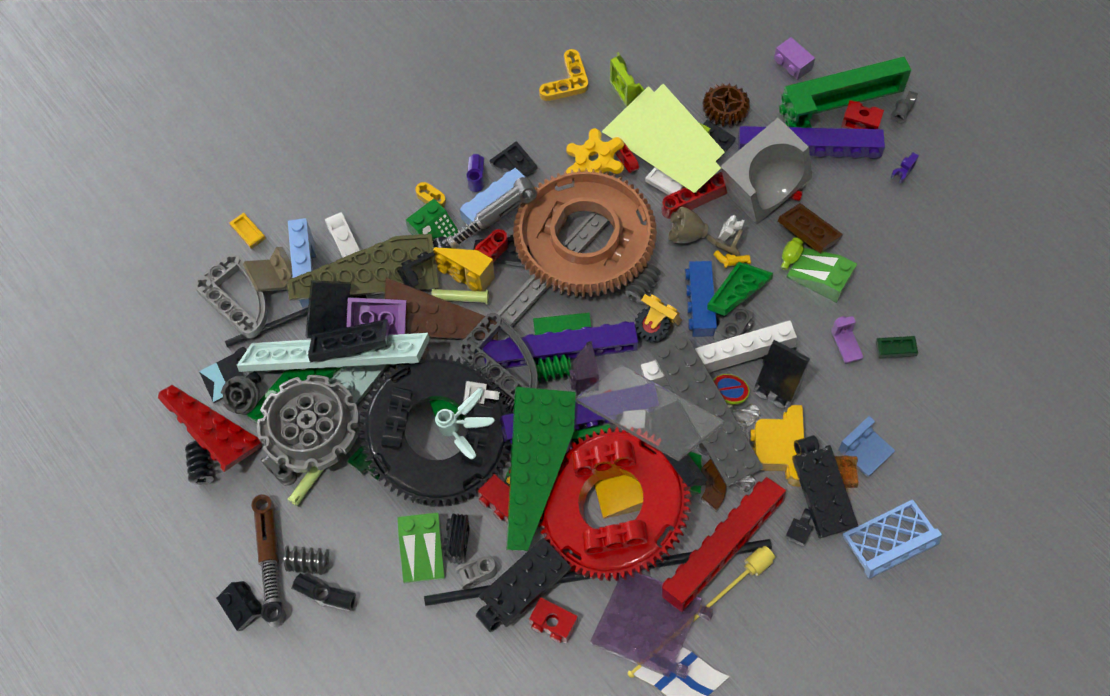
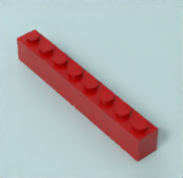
[662,477,786,612]

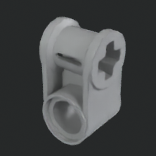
[455,556,497,589]

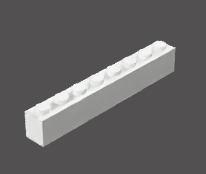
[641,320,797,388]

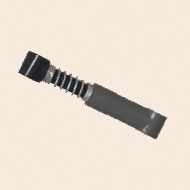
[433,177,537,249]

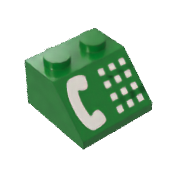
[405,198,458,242]

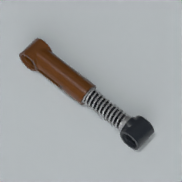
[251,494,286,627]

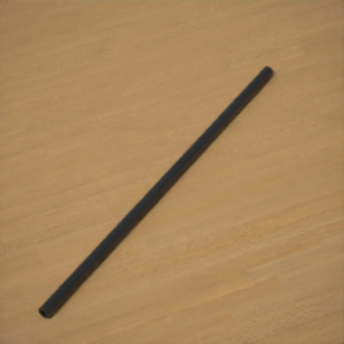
[424,539,772,606]

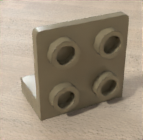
[243,247,293,292]

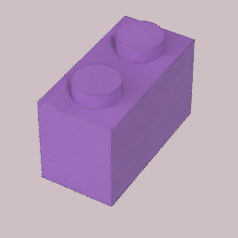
[774,37,815,80]

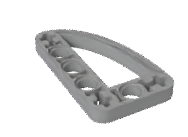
[194,253,267,338]

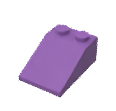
[347,298,407,335]

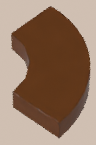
[701,458,726,512]

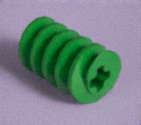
[533,355,572,383]

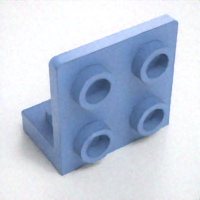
[838,416,895,477]

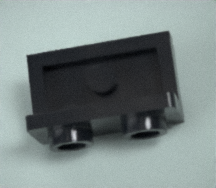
[216,581,262,631]

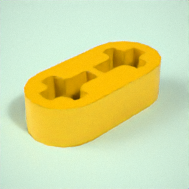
[415,182,446,208]

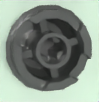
[221,376,260,414]

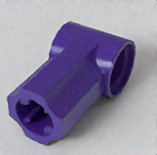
[466,154,484,192]

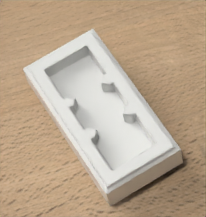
[645,167,685,195]

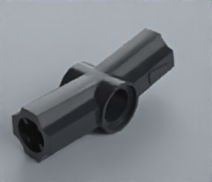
[291,573,356,612]

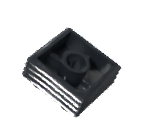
[443,513,470,564]

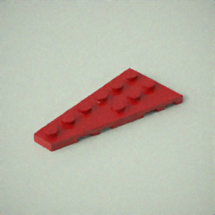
[158,385,263,472]

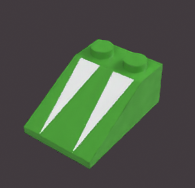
[786,248,857,303]
[397,513,445,583]

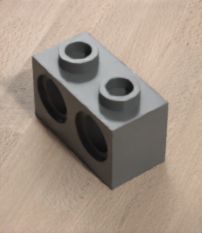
[713,305,755,342]

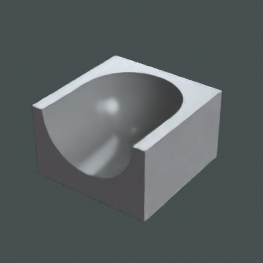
[721,118,812,224]

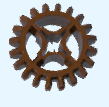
[702,83,750,128]

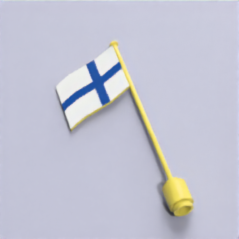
[628,546,775,696]

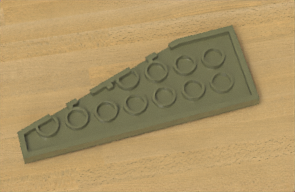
[287,234,439,301]

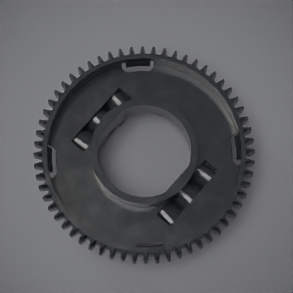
[358,353,512,507]

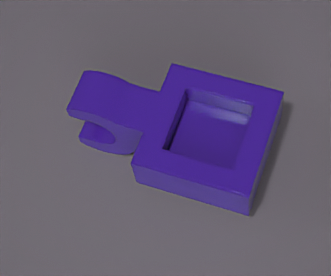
[891,152,919,183]

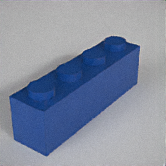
[685,261,717,337]

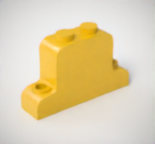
[750,405,804,487]

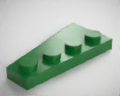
[707,262,773,316]

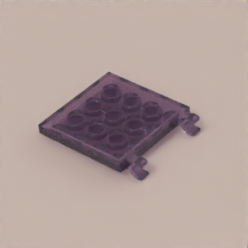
[590,572,713,679]

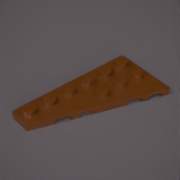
[385,278,498,340]

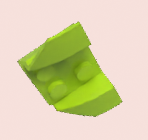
[610,52,644,106]

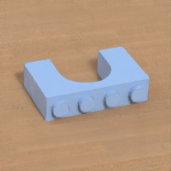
[288,218,316,307]

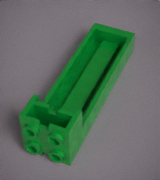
[779,56,911,128]

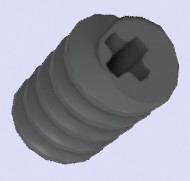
[625,262,661,305]
[283,545,329,575]

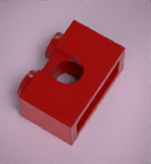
[841,100,884,129]
[529,597,578,644]

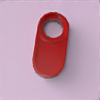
[615,143,639,173]

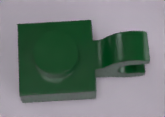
[347,447,380,481]

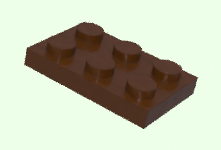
[777,203,843,254]

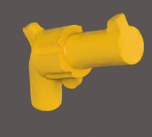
[713,250,751,268]

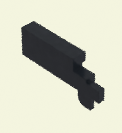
[656,422,708,487]

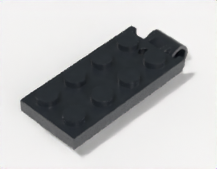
[792,435,858,539]
[476,538,571,632]

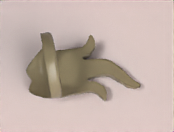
[706,229,743,256]

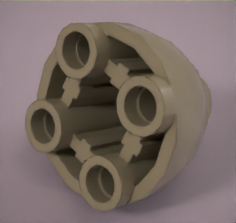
[668,207,708,243]

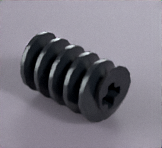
[185,441,214,485]

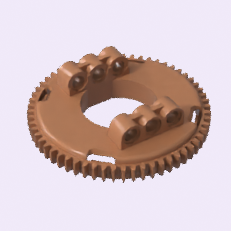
[513,168,657,297]

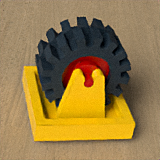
[635,294,682,343]

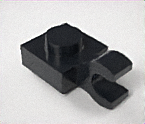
[785,508,813,546]

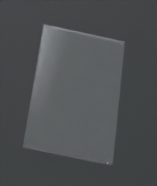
[575,364,724,461]

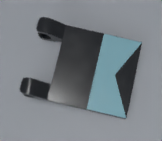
[199,347,261,403]

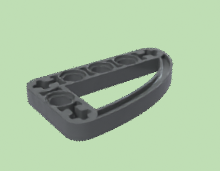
[458,313,539,400]

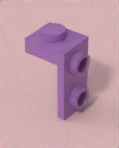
[831,316,863,364]

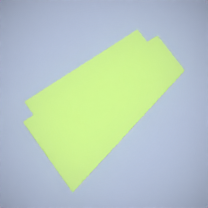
[602,84,725,193]

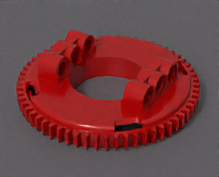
[538,427,692,582]

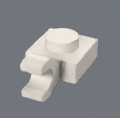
[718,215,745,241]
[463,381,500,404]

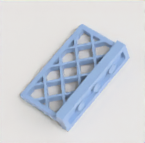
[842,499,942,579]

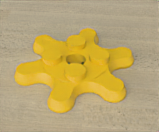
[566,128,624,174]

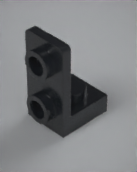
[397,251,435,288]

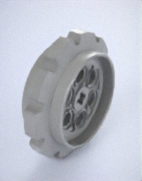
[257,375,360,473]

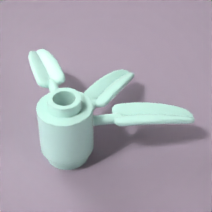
[435,388,495,459]

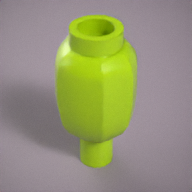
[780,237,803,271]

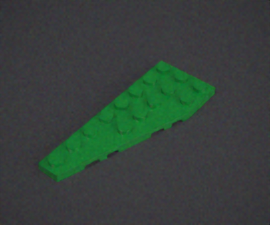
[506,387,576,551]

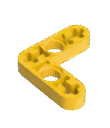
[539,49,588,101]

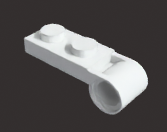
[324,212,360,258]

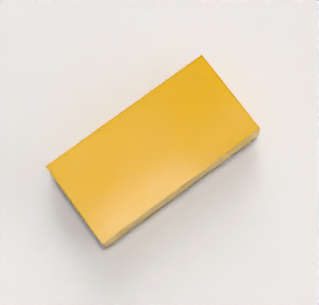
[229,213,266,249]

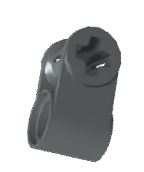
[261,455,297,486]

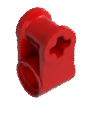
[474,229,509,262]

